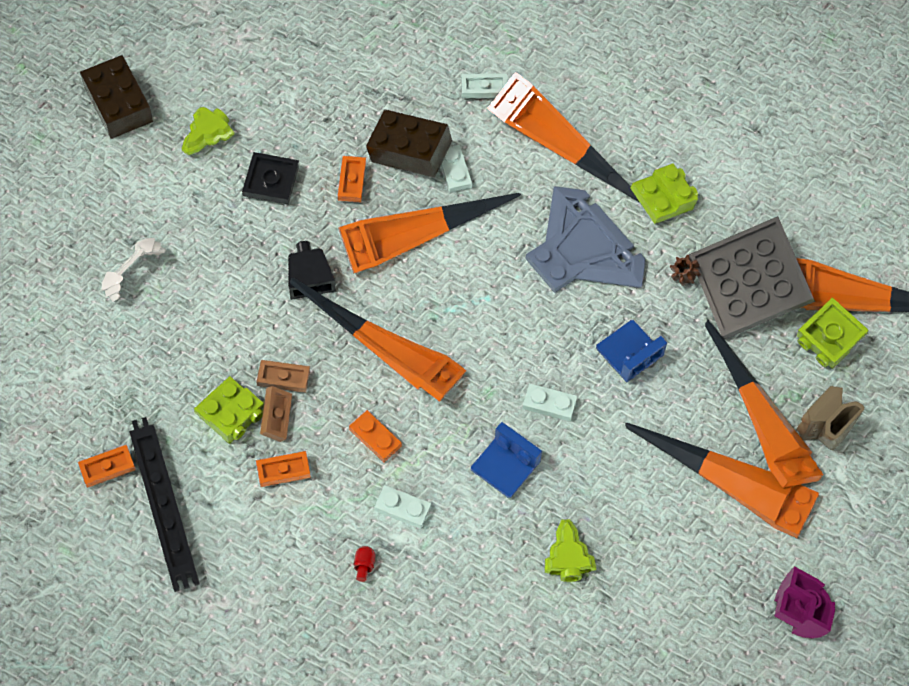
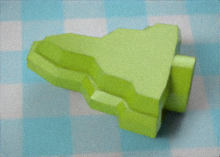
[181,107,235,155]
[544,519,597,582]

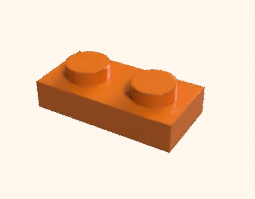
[338,156,366,203]
[349,410,402,463]
[78,445,136,488]
[256,451,311,487]

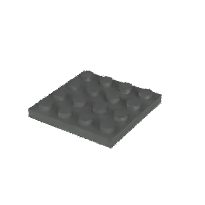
[689,216,815,339]

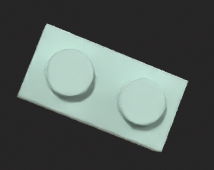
[461,74,507,98]
[441,144,472,193]
[523,383,577,422]
[374,485,431,529]

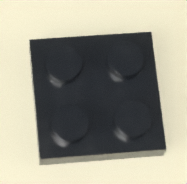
[242,152,300,205]

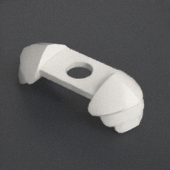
[102,238,166,302]

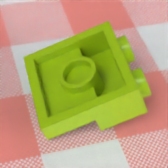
[630,163,698,224]
[797,297,869,369]
[194,376,264,444]

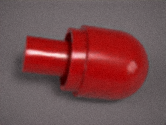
[353,546,376,582]

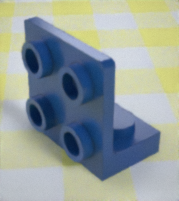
[596,320,667,383]
[471,422,542,498]

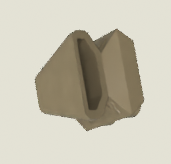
[796,386,865,450]

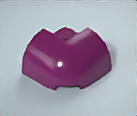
[774,566,835,638]

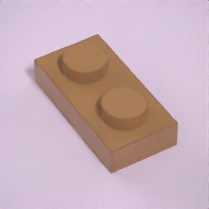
[256,360,310,393]
[260,386,292,442]

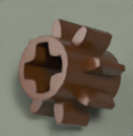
[670,255,701,286]

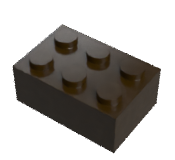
[80,55,153,139]
[366,109,452,178]

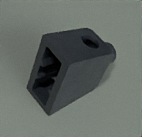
[288,241,336,300]

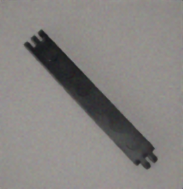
[129,417,200,592]

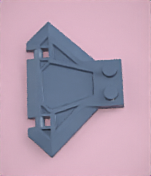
[525,186,645,293]

